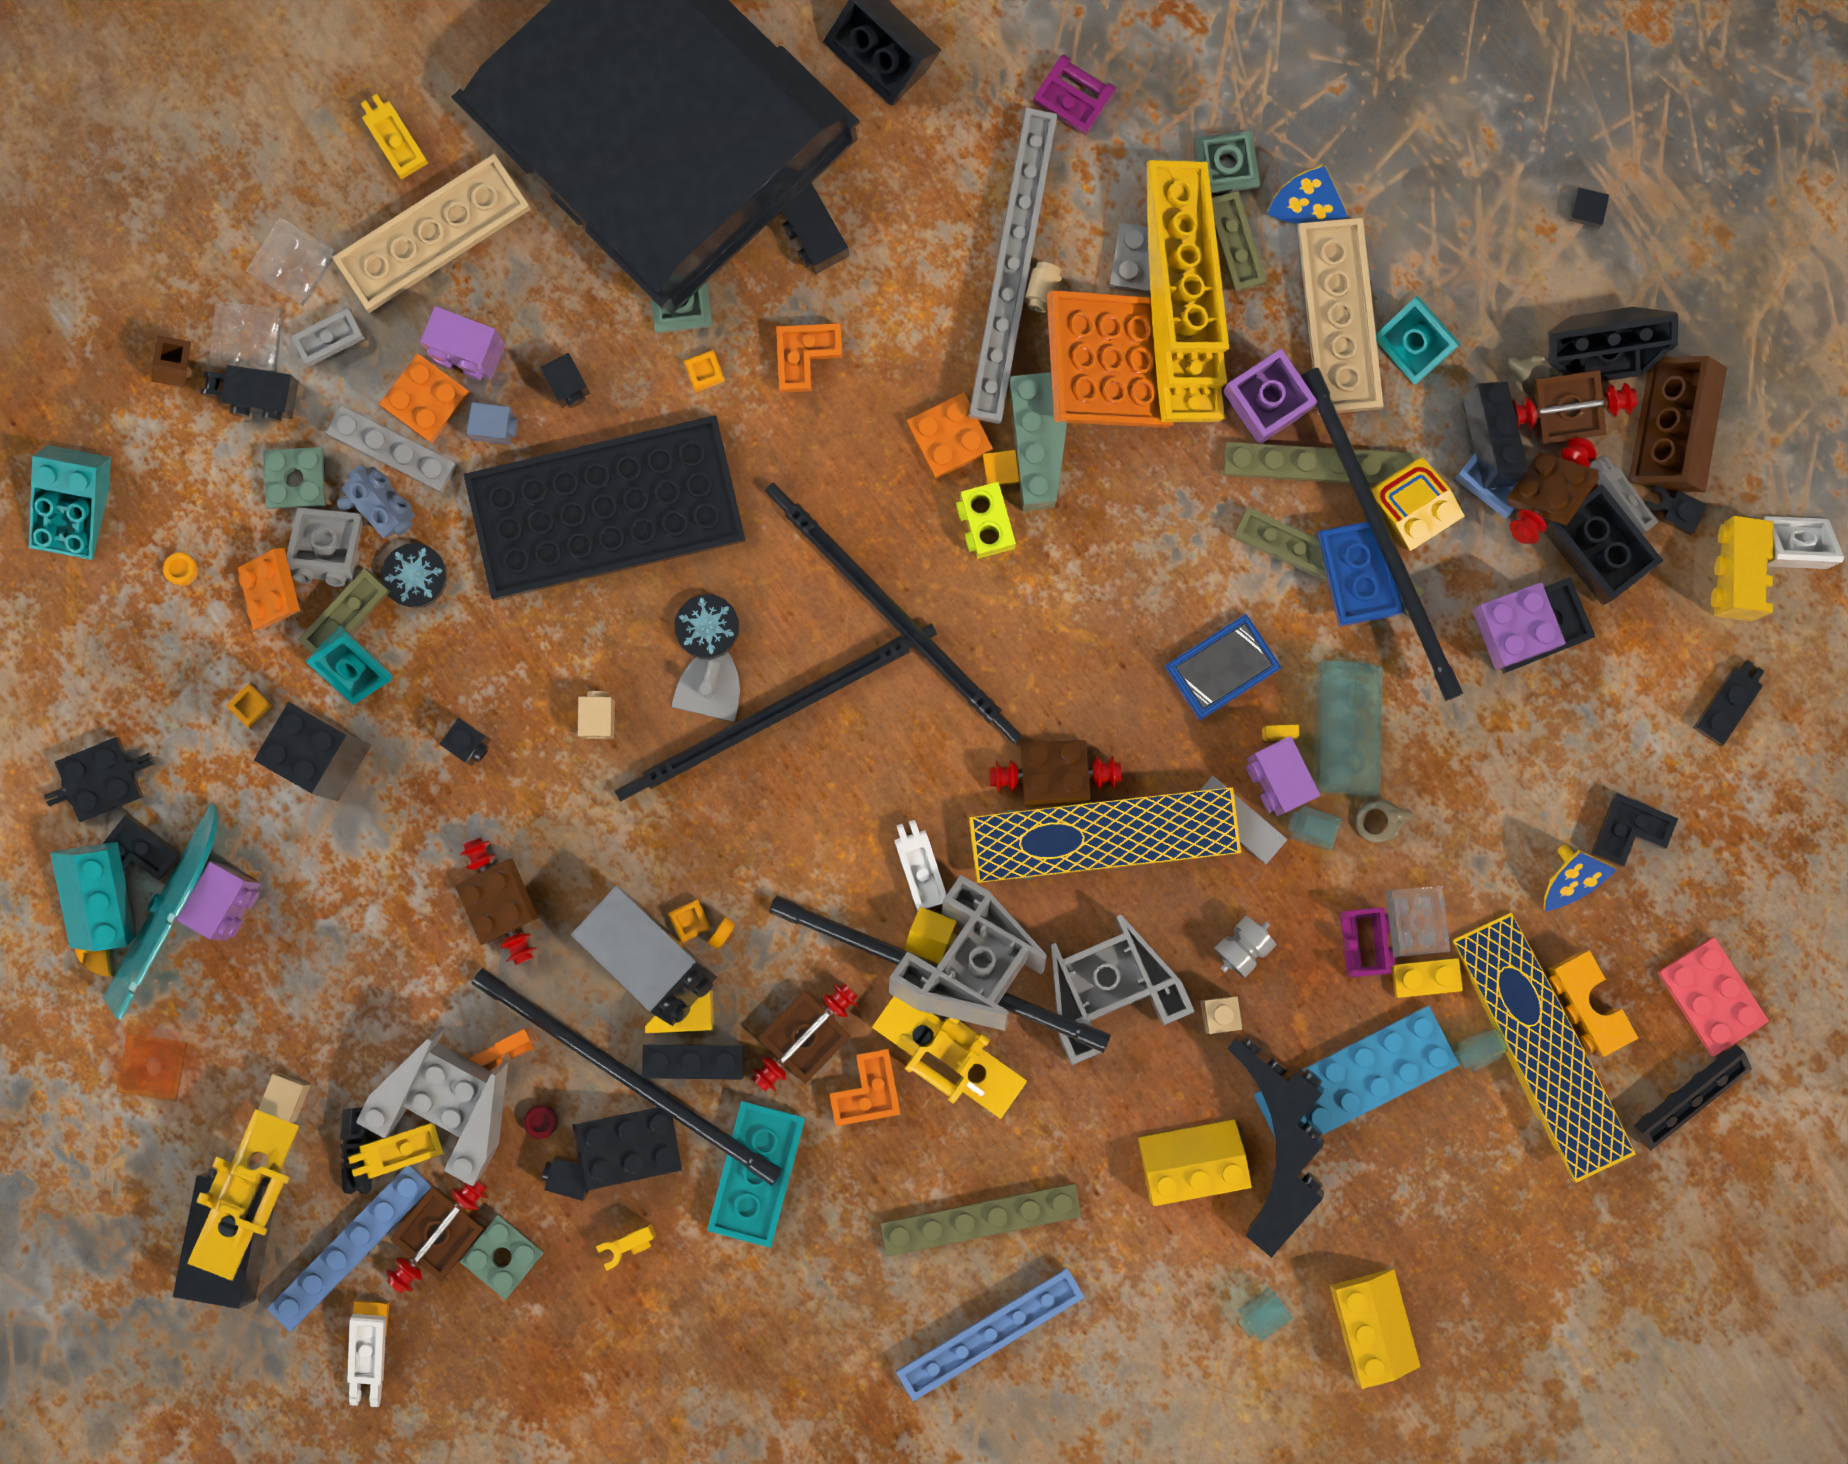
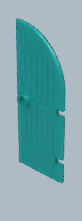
[103,803,219,1020]

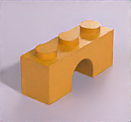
[1547,950,1638,1057]

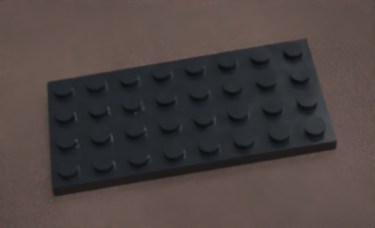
[463,415,746,601]

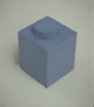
[467,402,518,445]

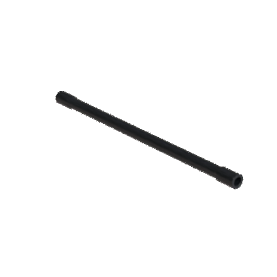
[1301,368,1464,701]
[769,895,1111,1053]
[472,968,783,1186]

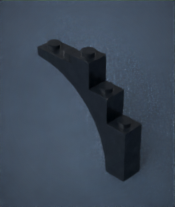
[1227,1034,1325,1258]

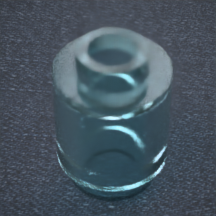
[1455,1028,1508,1073]

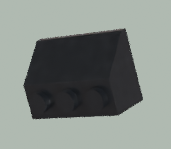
[823,0,941,106]

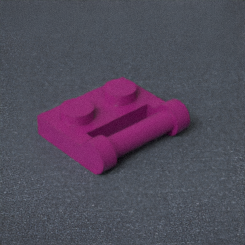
[1032,54,1117,136]

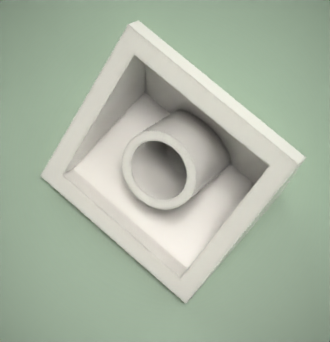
[1764,516,1844,569]

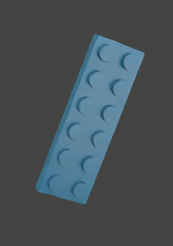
[1252,1006,1460,1140]

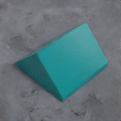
[1376,295,1460,385]
[305,625,393,705]

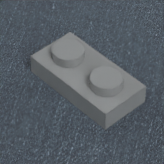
[290,308,365,368]

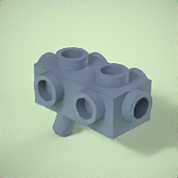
[337,464,416,538]

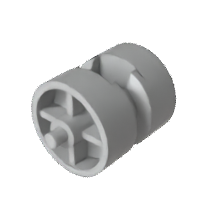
[1214,915,1277,978]

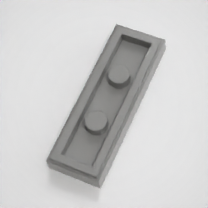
[1199,776,1288,865]

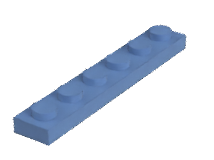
[267,1165,433,1332]
[896,1267,1085,1402]

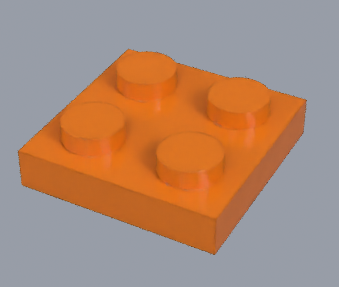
[379,353,471,444]
[907,392,993,480]
[238,548,300,630]

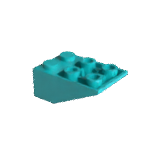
[29,445,111,560]

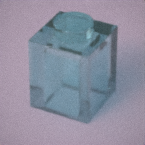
[1288,806,1342,851]
[1237,1287,1293,1342]

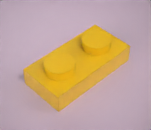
[1391,958,1463,998]

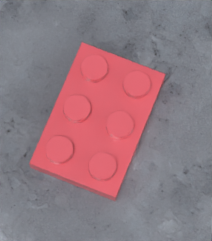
[1657,937,1769,1056]

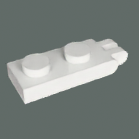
[894,819,947,912]

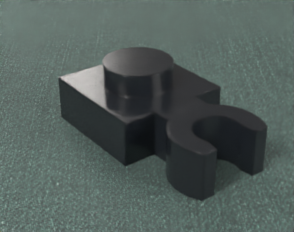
[1645,486,1708,535]

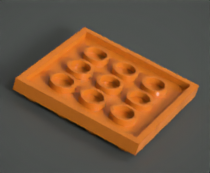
[1047,290,1174,428]

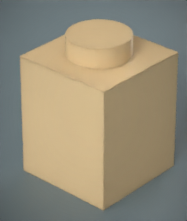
[578,691,615,739]
[1200,996,1242,1034]
[258,1073,311,1123]

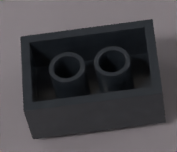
[1544,484,1664,606]

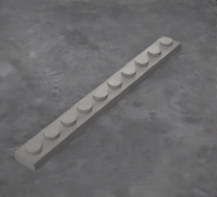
[968,107,1058,424]

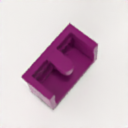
[1340,907,1395,977]

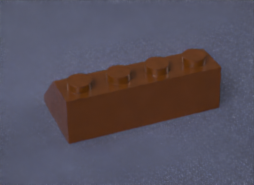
[1629,356,1727,492]

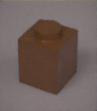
[151,335,191,387]

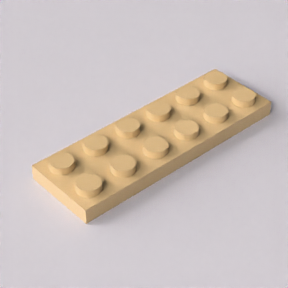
[332,153,531,313]
[1297,218,1384,415]

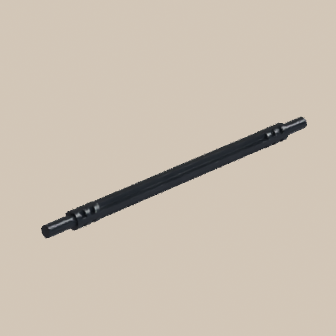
[765,482,1023,745]
[614,623,937,802]

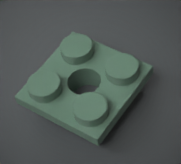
[1194,130,1260,194]
[651,282,713,333]
[263,447,326,509]
[460,1214,544,1300]

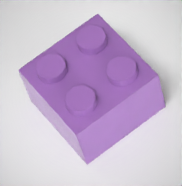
[420,306,506,381]
[1223,349,1318,444]
[1472,582,1566,670]
[1246,736,1321,817]
[176,862,261,940]

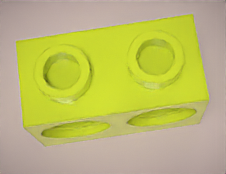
[956,482,1016,559]

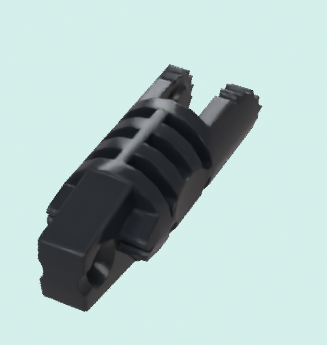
[340,1108,372,1194]

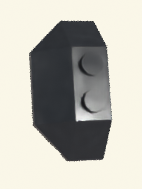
[1548,306,1678,382]

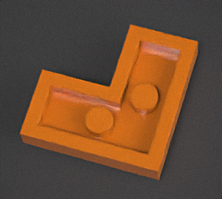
[776,323,843,393]
[469,1028,540,1071]
[830,1049,901,1127]

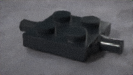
[44,737,155,822]

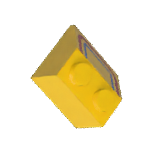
[1371,457,1464,551]

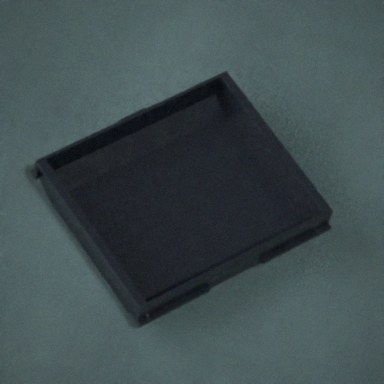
[451,0,860,315]

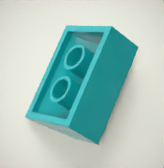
[50,842,136,951]

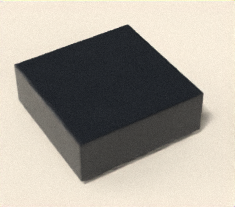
[1569,187,1609,228]

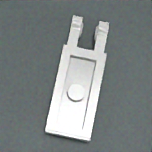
[347,1314,386,1407]

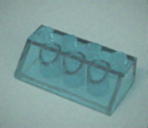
[1314,660,1383,797]

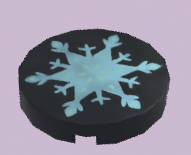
[381,543,447,608]
[675,595,740,659]

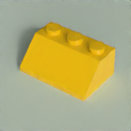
[1138,1119,1252,1206]
[1330,1269,1421,1389]

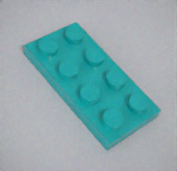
[707,1101,806,1248]

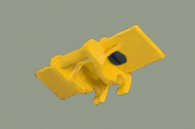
[872,996,1027,1119]
[187,1109,300,1281]

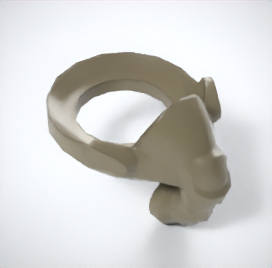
[1508,355,1560,397]
[1356,799,1413,842]

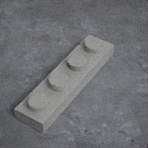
[326,405,457,493]

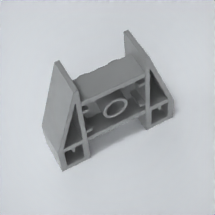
[889,875,1047,1031]
[1050,915,1195,1066]
[356,1026,508,1186]

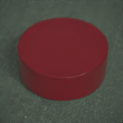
[524,1105,558,1139]

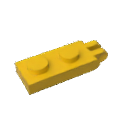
[361,93,428,180]
[348,1122,443,1179]

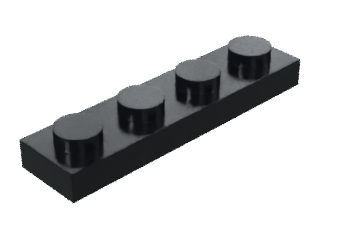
[1634,1044,1752,1151]

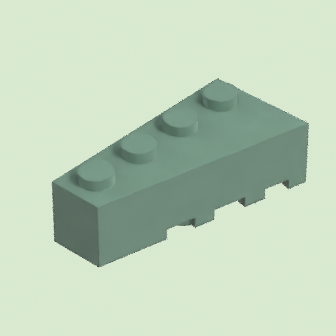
[1008,372,1067,511]

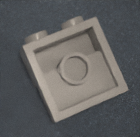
[286,508,364,587]

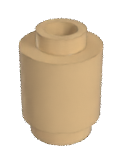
[1024,262,1062,313]

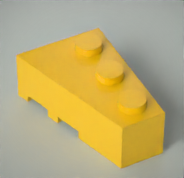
[1711,516,1773,621]

